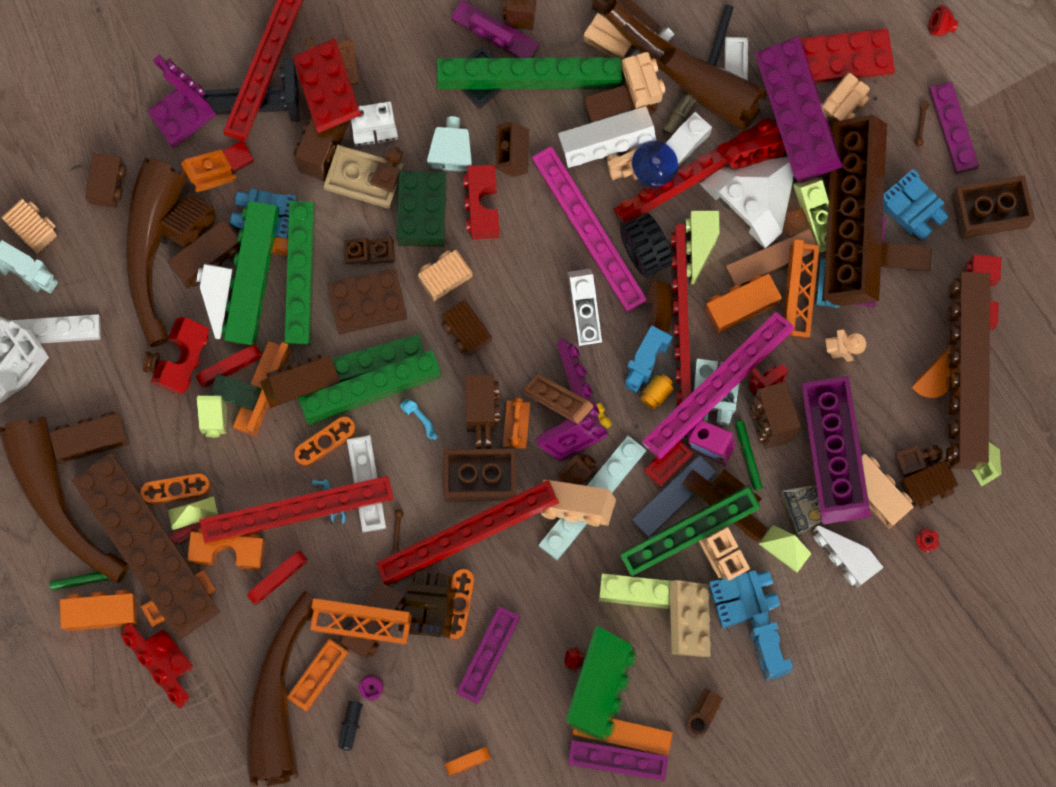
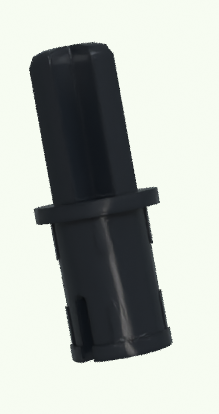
[338,701,363,751]

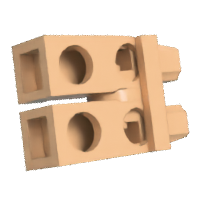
[698,527,750,580]

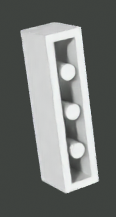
[558,106,656,168]

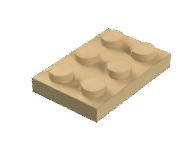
[323,145,404,209]
[670,580,711,657]

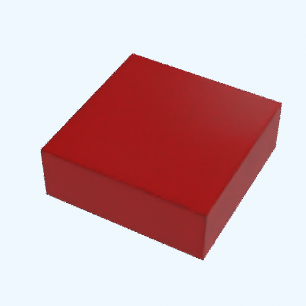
[222,141,254,172]

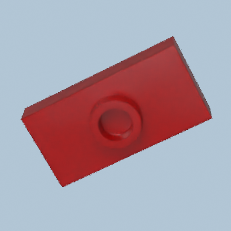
[643,440,694,488]

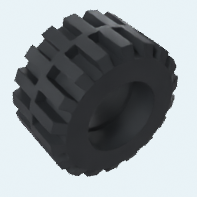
[620,213,673,278]

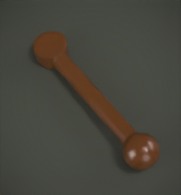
[915,101,929,146]
[390,509,404,556]

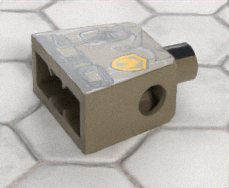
[779,485,823,537]

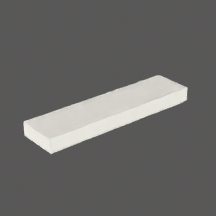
[347,435,386,533]

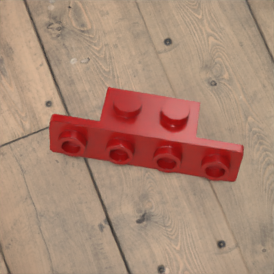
[121,623,193,709]

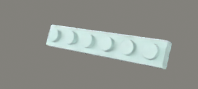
[539,436,646,561]

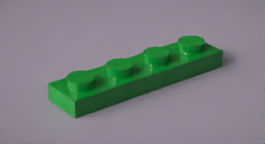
[332,334,424,382]

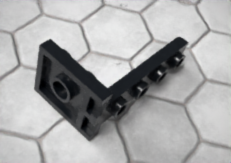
[204,58,300,122]

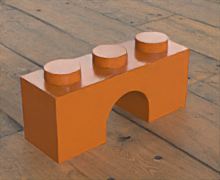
[187,529,265,571]

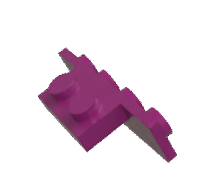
[451,0,539,58]

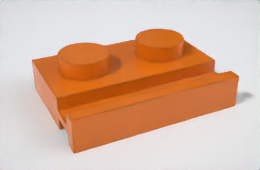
[181,149,237,192]

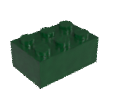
[397,171,447,247]

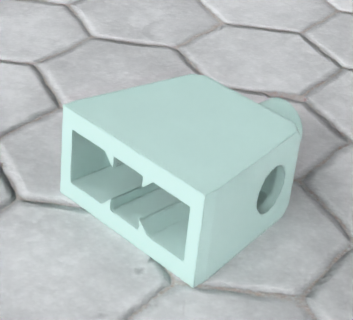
[427,116,472,172]

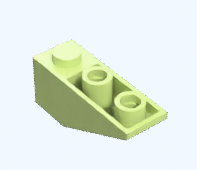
[793,177,829,253]
[685,211,720,285]

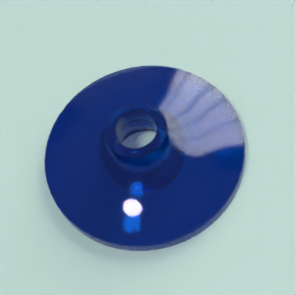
[632,141,678,186]

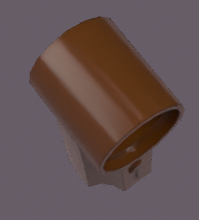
[685,688,723,739]

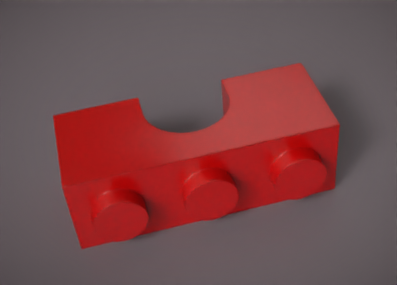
[463,165,500,240]
[965,254,1002,331]
[150,317,209,394]

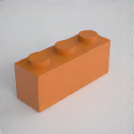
[705,274,782,334]
[60,590,138,631]

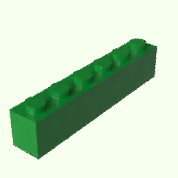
[222,201,280,345]
[285,201,316,345]
[298,350,441,426]
[620,484,760,576]

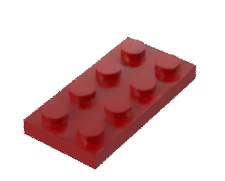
[799,28,895,83]
[292,38,362,133]

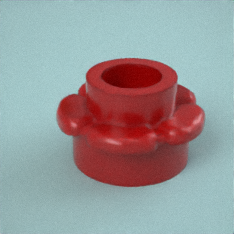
[916,528,939,552]
[564,647,583,671]

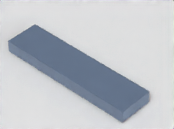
[632,455,716,538]

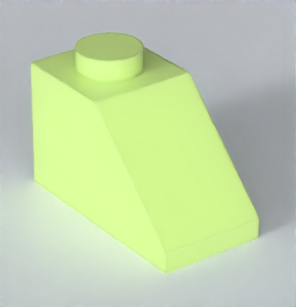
[197,396,227,438]

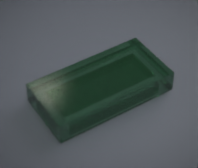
[209,374,262,411]

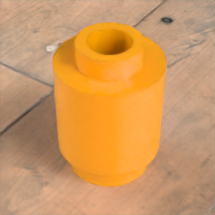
[640,374,674,410]

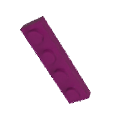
[929,82,979,174]
[456,606,521,705]
[568,740,669,781]

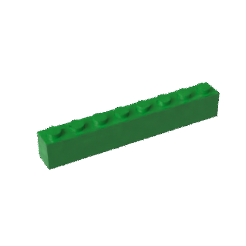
[436,58,622,90]

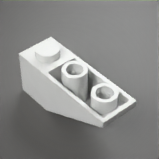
[567,269,602,346]
[813,525,884,588]

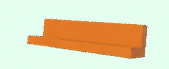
[783,239,819,338]
[233,341,291,437]
[310,598,412,645]

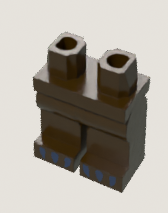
[398,571,456,638]

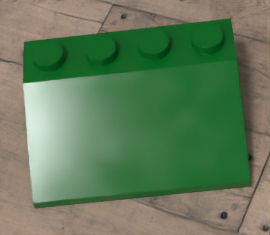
[565,626,637,742]

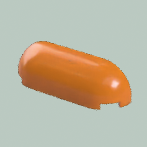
[911,346,951,398]

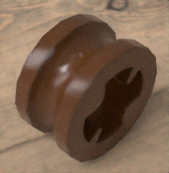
[143,351,160,374]

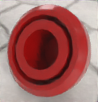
[928,5,959,36]

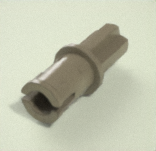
[662,94,696,137]

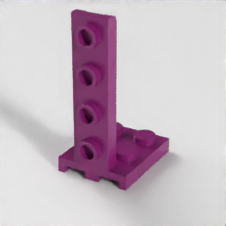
[147,54,217,148]
[535,338,608,461]

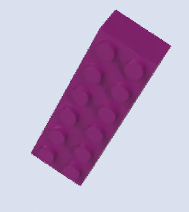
[755,36,843,183]
[801,376,871,524]

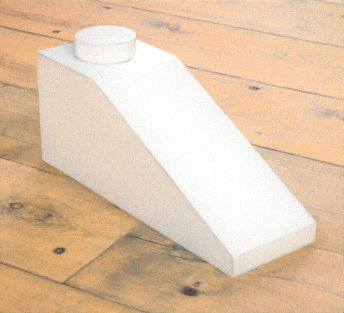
[646,112,712,181]
[196,263,233,339]

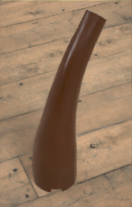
[602,0,766,131]
[126,157,188,347]
[0,417,129,583]
[247,591,316,787]

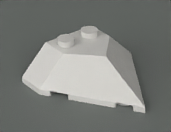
[700,157,794,248]
[0,317,49,403]

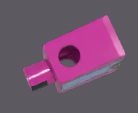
[684,420,736,466]

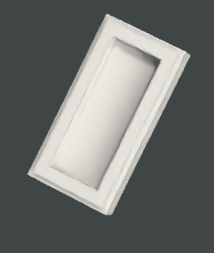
[724,37,748,81]

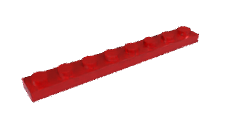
[223,0,303,142]
[613,118,780,223]
[671,224,691,405]
[199,476,394,544]
[376,480,559,586]

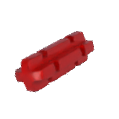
[169,522,201,544]

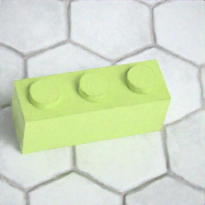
[599,574,670,609]

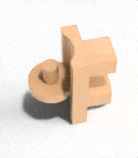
[606,145,650,181]
[826,329,867,362]

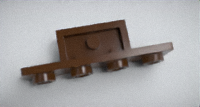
[683,469,767,542]

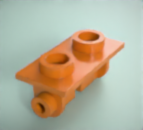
[503,398,530,449]

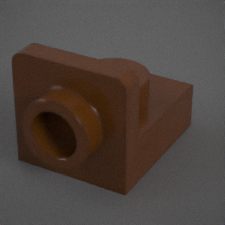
[557,452,599,485]

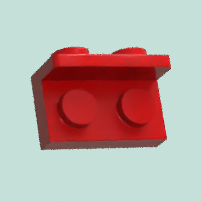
[748,363,789,395]

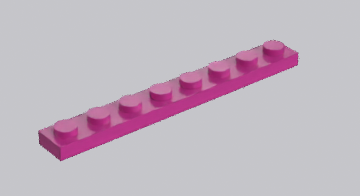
[532,146,647,313]
[642,312,794,459]

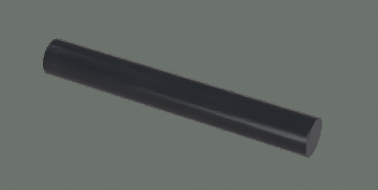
[708,5,734,66]

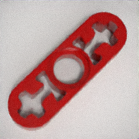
[725,134,786,169]
[196,345,262,388]
[247,550,308,605]

